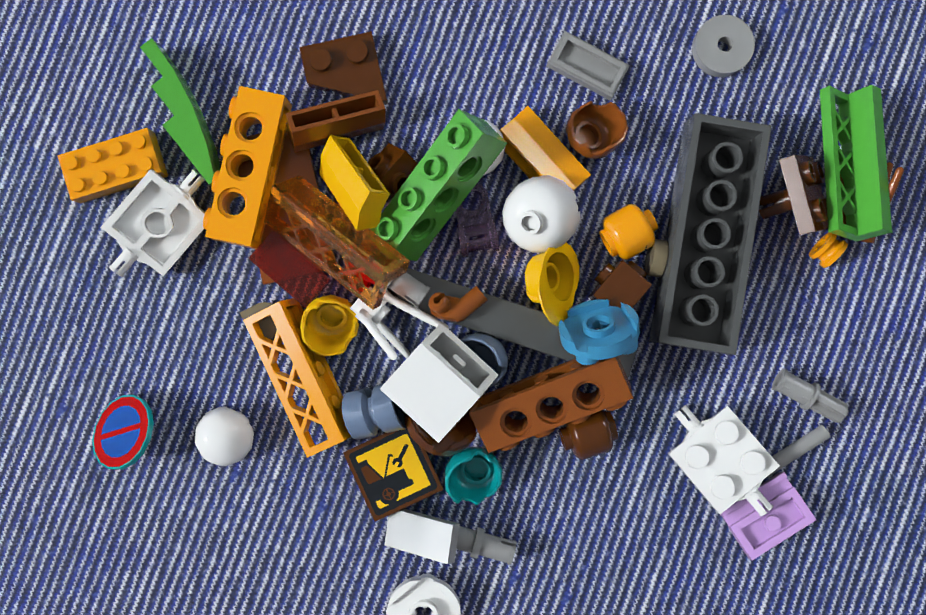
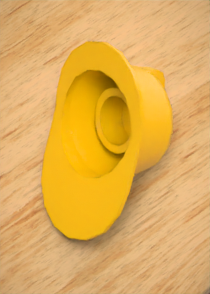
[525,242,580,326]

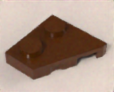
[299,31,388,105]

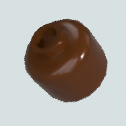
[559,410,618,460]

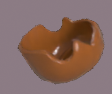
[565,101,629,159]

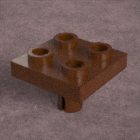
[759,155,828,235]

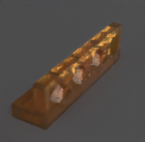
[264,175,410,310]

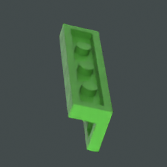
[820,85,892,242]

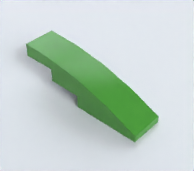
[140,38,221,186]

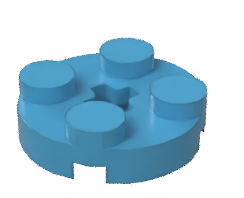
[559,299,640,365]

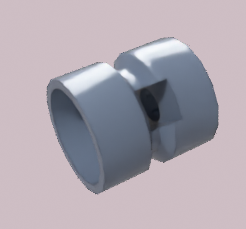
[342,383,407,440]

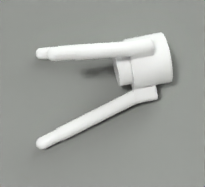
[350,286,449,360]

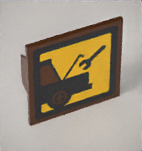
[343,429,444,522]

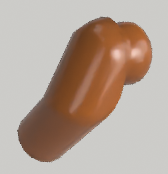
[428,286,488,322]

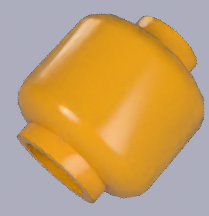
[599,204,658,260]

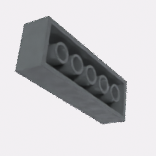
[649,113,772,355]

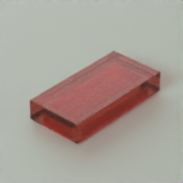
[248,230,332,308]

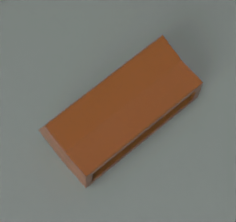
[285,90,386,153]

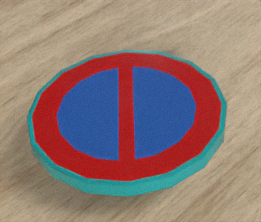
[92,395,154,470]

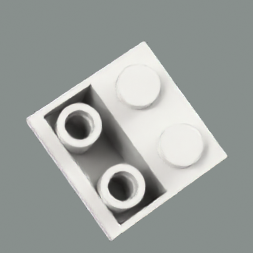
[380,323,498,443]

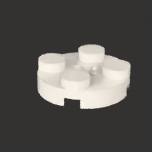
[386,573,461,615]

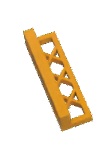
[243,298,352,458]

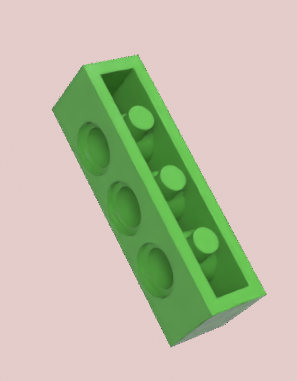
[368,109,508,261]

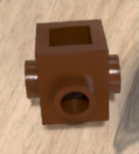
[368,143,418,204]

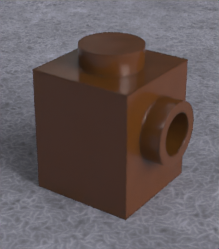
[588,260,652,308]

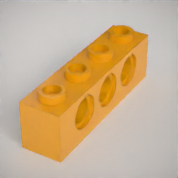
[203,86,292,250]

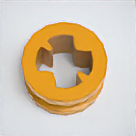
[809,232,848,268]

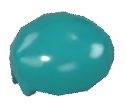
[445,447,502,505]

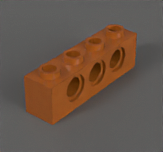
[469,356,633,453]

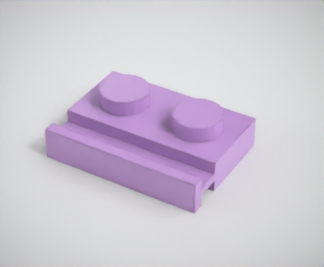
[720,472,816,560]

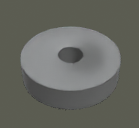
[692,15,755,78]

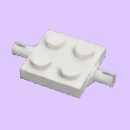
[100,169,205,277]
[668,405,780,516]

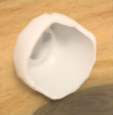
[195,406,254,466]

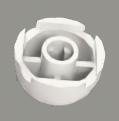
[502,175,581,253]

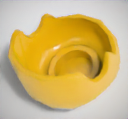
[300,294,359,357]

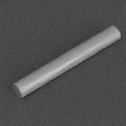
[765,425,831,479]

